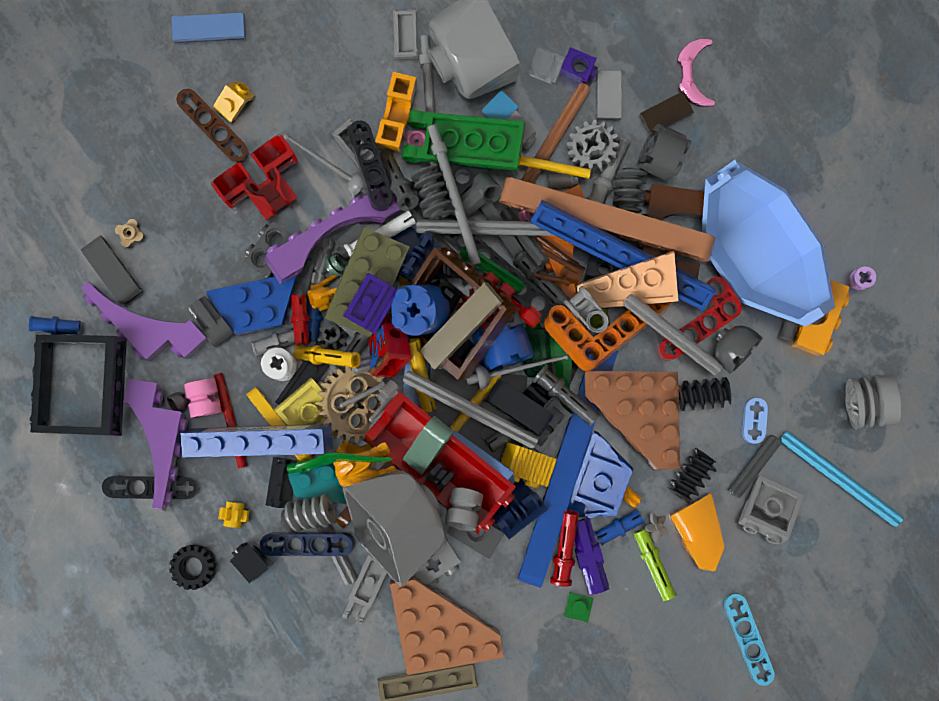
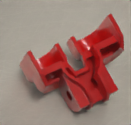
[211,134,298,220]

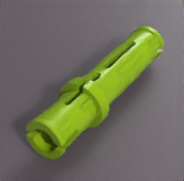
[633,528,677,601]

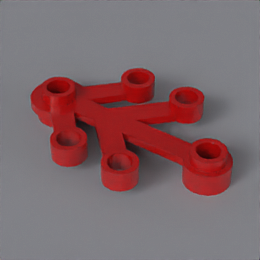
[478,271,542,328]

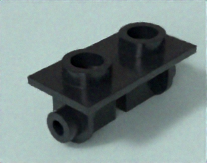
[265,457,297,508]

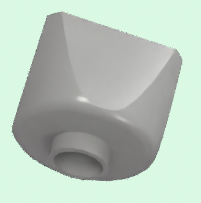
[428,0,520,99]
[343,470,445,587]

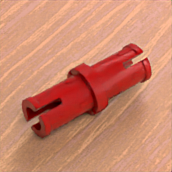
[290,294,310,345]

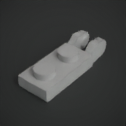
[342,554,387,626]

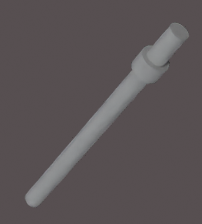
[419,35,440,172]
[428,124,481,266]

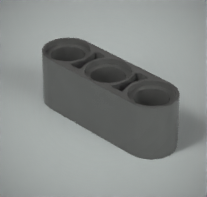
[81,235,142,305]

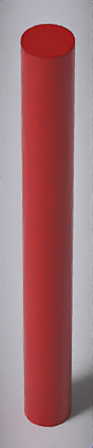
[213,373,247,469]

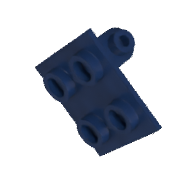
[391,227,440,282]
[493,478,548,539]

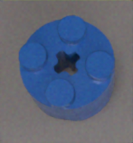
[391,284,450,335]
[477,323,534,372]

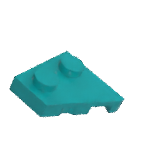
[287,463,347,504]

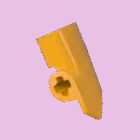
[670,493,725,571]

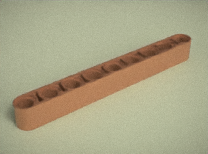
[499,177,716,262]

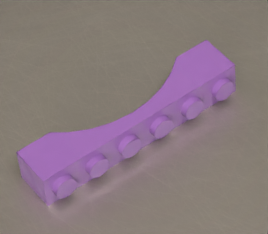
[265,182,403,285]

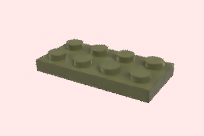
[324,227,409,337]

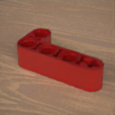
[657,277,742,361]

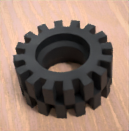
[169,544,217,590]

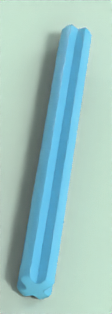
[780,431,904,527]

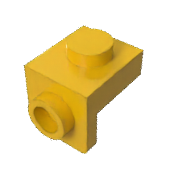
[213,81,255,122]

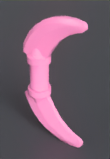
[678,39,715,106]

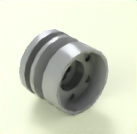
[845,374,901,429]

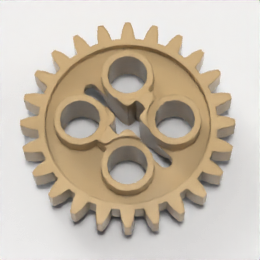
[316,366,388,443]

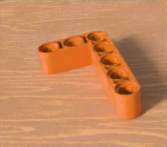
[544,302,672,371]

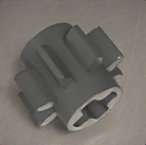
[317,322,349,350]

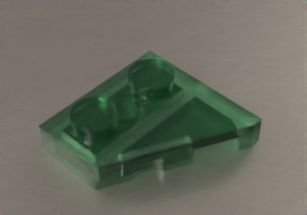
[521,327,553,377]

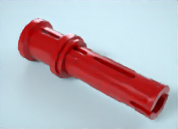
[550,510,579,587]

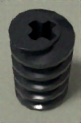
[678,377,731,412]
[667,448,717,504]

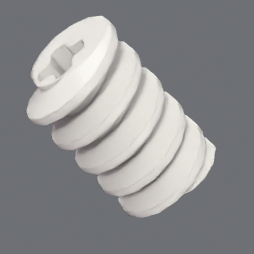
[261,348,298,381]

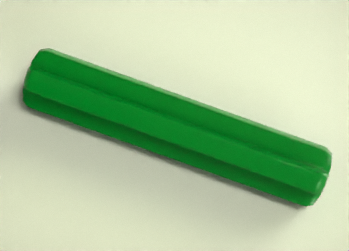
[460,246,525,294]

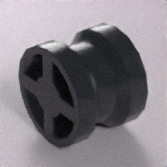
[426,461,456,492]

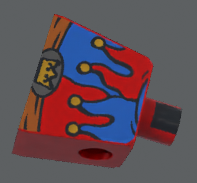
[369,315,412,378]

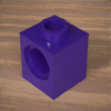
[559,47,598,84]

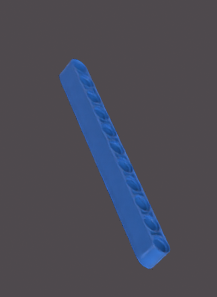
[517,332,619,588]

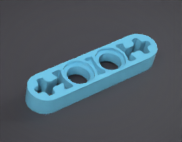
[723,593,775,686]

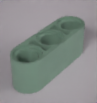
[402,416,454,476]

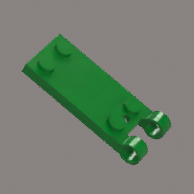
[402,110,526,171]

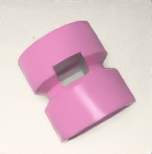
[184,378,222,418]

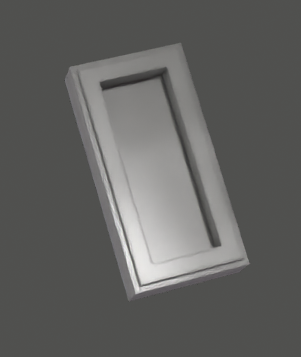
[393,9,419,59]
[597,70,622,120]

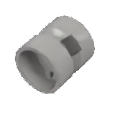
[445,488,484,531]

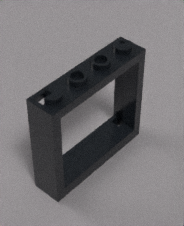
[29,335,127,436]

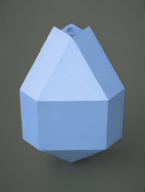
[701,159,835,326]

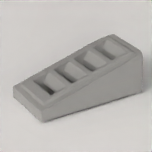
[330,119,374,169]

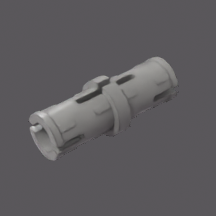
[251,330,294,356]

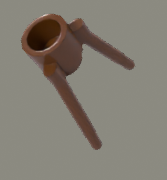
[533,236,585,286]

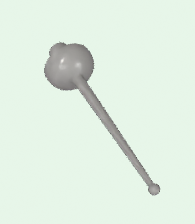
[284,134,367,195]
[467,354,569,390]

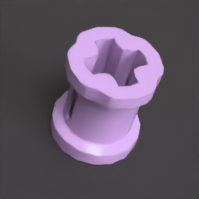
[849,266,876,290]

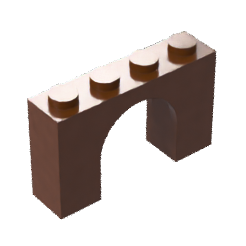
[637,184,705,279]

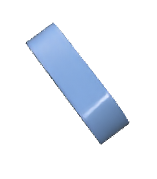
[742,398,768,444]

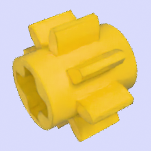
[218,501,250,528]

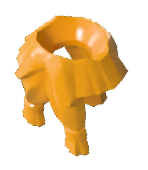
[333,440,397,487]

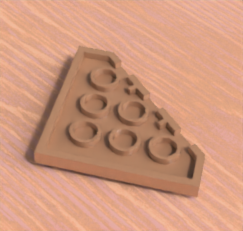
[585,371,680,469]
[390,576,504,675]

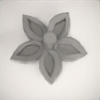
[645,513,668,542]

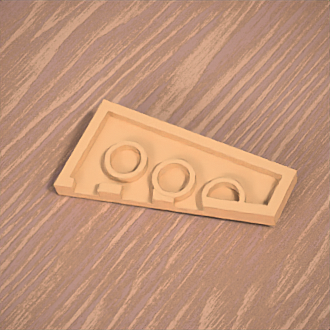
[577,251,678,308]

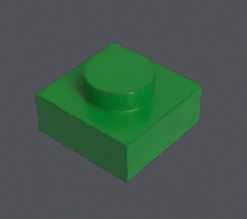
[564,592,594,623]

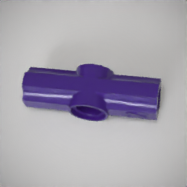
[575,518,610,595]

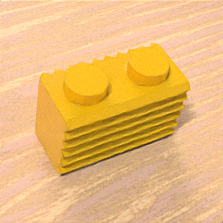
[500,443,557,489]

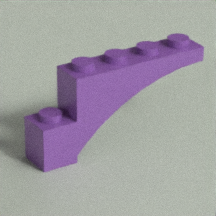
[81,282,209,361]
[123,379,187,511]

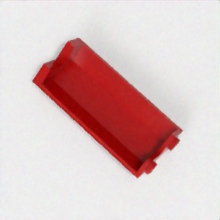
[364,391,516,534]

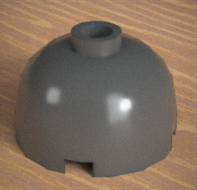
[715,325,763,374]

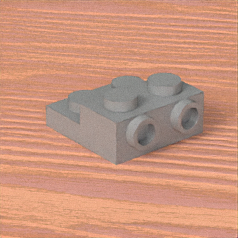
[738,475,804,544]

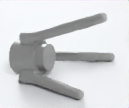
[340,380,403,428]

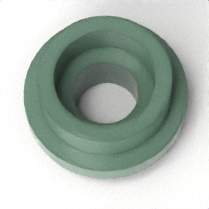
[325,253,347,276]

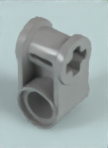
[563,286,609,333]

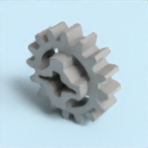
[567,120,620,173]

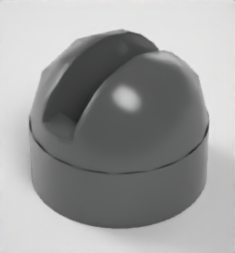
[167,392,188,412]

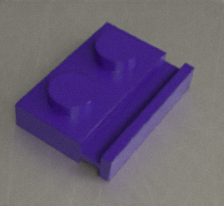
[343,272,398,334]

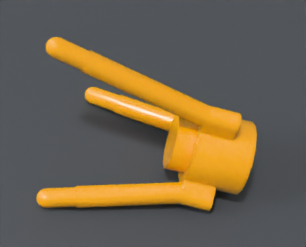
[307,275,339,311]

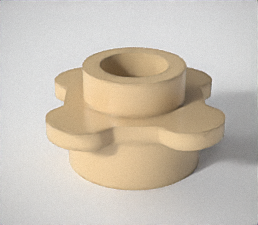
[115,219,143,247]

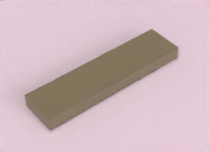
[420,283,503,370]
[377,663,478,701]

